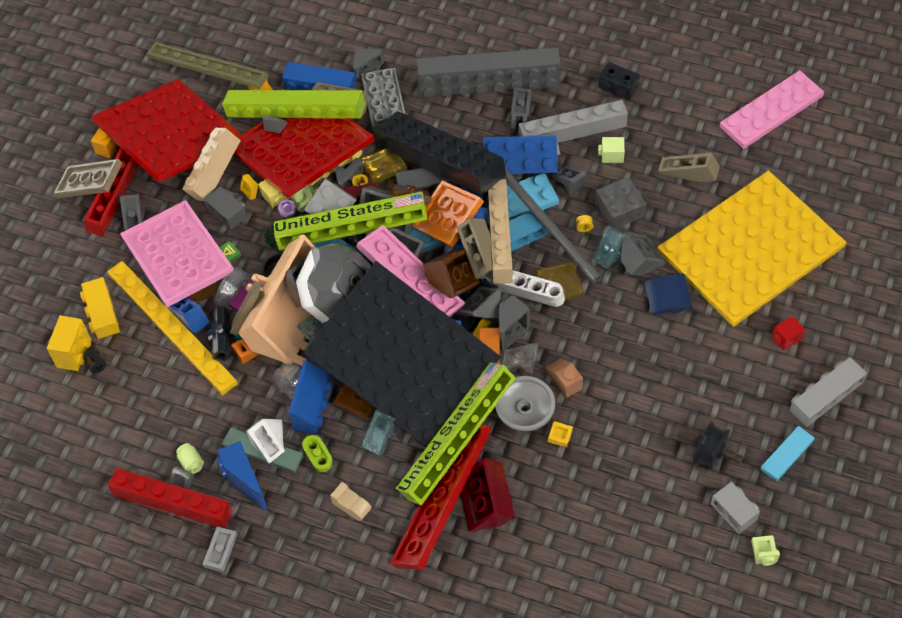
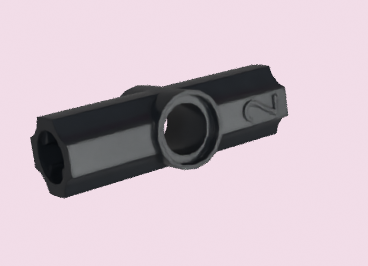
[207,306,233,361]

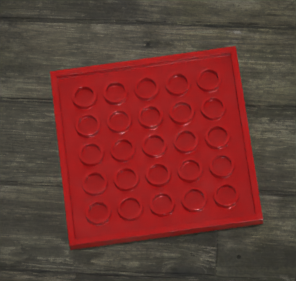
[92,79,242,183]
[233,118,375,198]

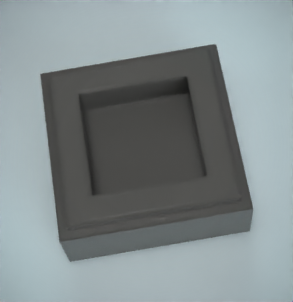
[169,466,194,489]

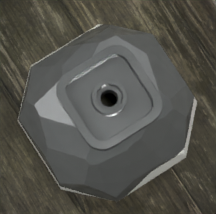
[296,244,371,325]

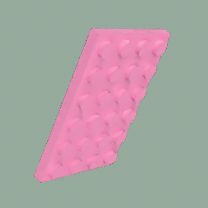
[120,200,234,307]

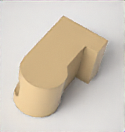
[330,482,372,521]

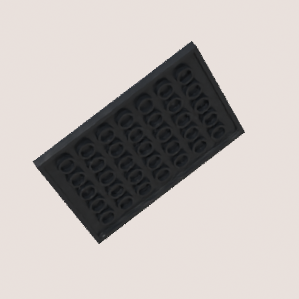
[303,261,501,448]

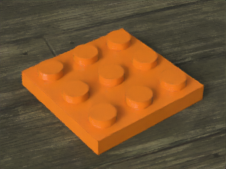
[412,180,484,248]

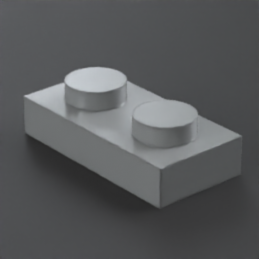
[203,527,238,572]

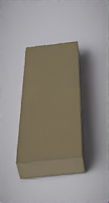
[230,281,261,335]

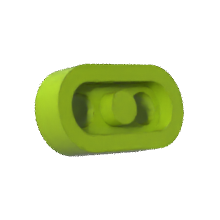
[302,435,333,472]

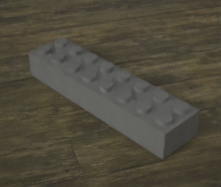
[417,48,560,97]

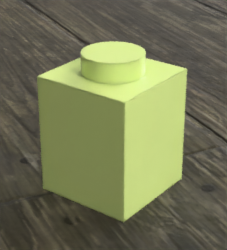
[598,137,625,163]

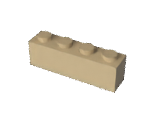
[183,128,241,202]

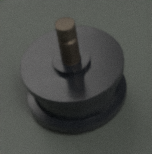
[693,421,743,471]

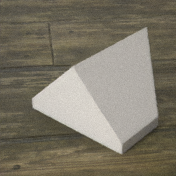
[247,419,285,463]

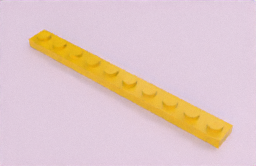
[107,261,238,396]

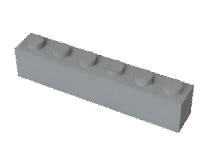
[519,100,628,143]

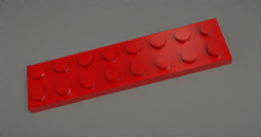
[390,425,492,570]

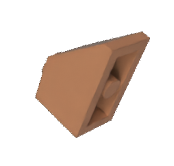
[544,358,583,398]

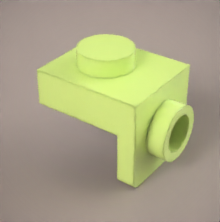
[291,185,318,213]
[751,535,780,566]

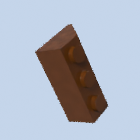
[423,248,480,298]

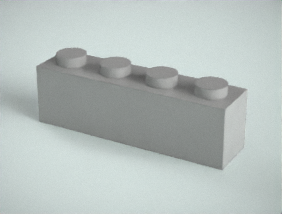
[790,357,867,427]

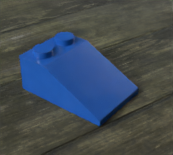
[216,441,268,510]

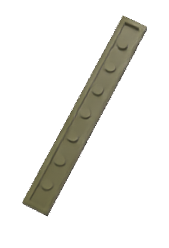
[146,42,269,89]

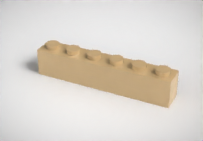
[488,179,513,284]

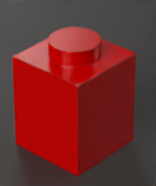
[772,316,805,350]

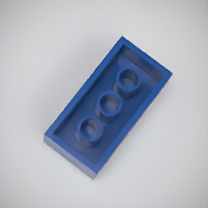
[483,134,558,174]

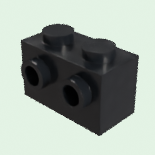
[598,62,640,101]

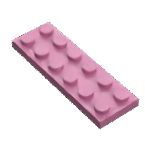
[720,70,824,149]
[356,225,465,317]

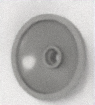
[495,376,555,431]

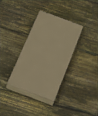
[54,159,122,198]

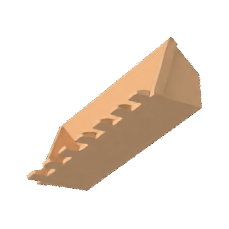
[238,234,324,366]

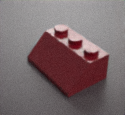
[461,458,515,532]

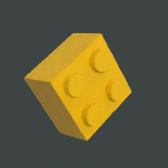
[47,315,91,371]

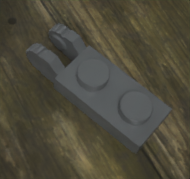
[511,88,532,131]

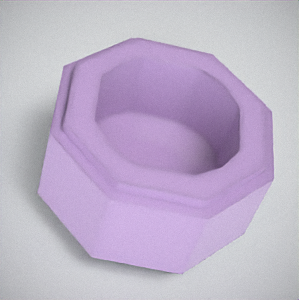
[278,199,296,218]

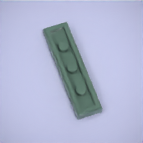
[222,428,303,473]

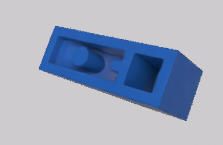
[159,297,209,334]

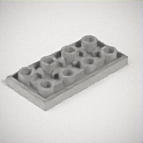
[361,68,405,130]

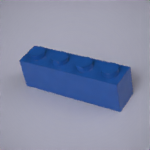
[282,62,356,90]

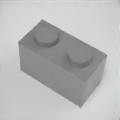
[711,482,760,534]

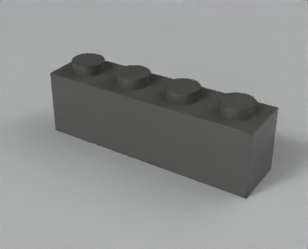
[396,167,463,196]

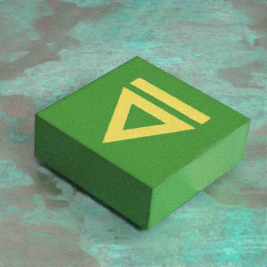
[220,241,241,263]

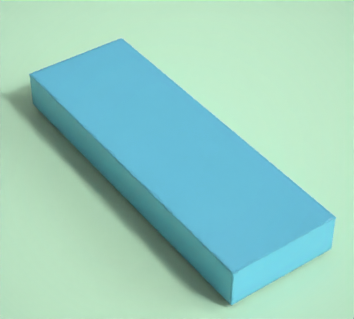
[760,426,815,482]

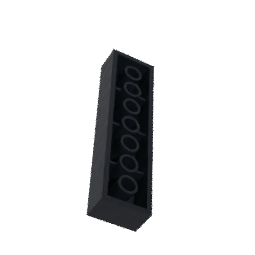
[373,111,506,195]

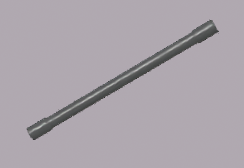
[502,166,601,283]

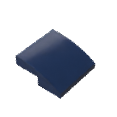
[644,274,692,316]

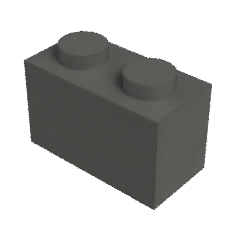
[204,186,247,230]

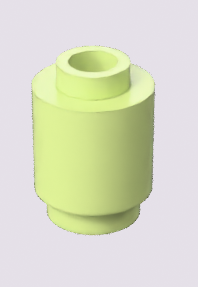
[176,443,204,474]

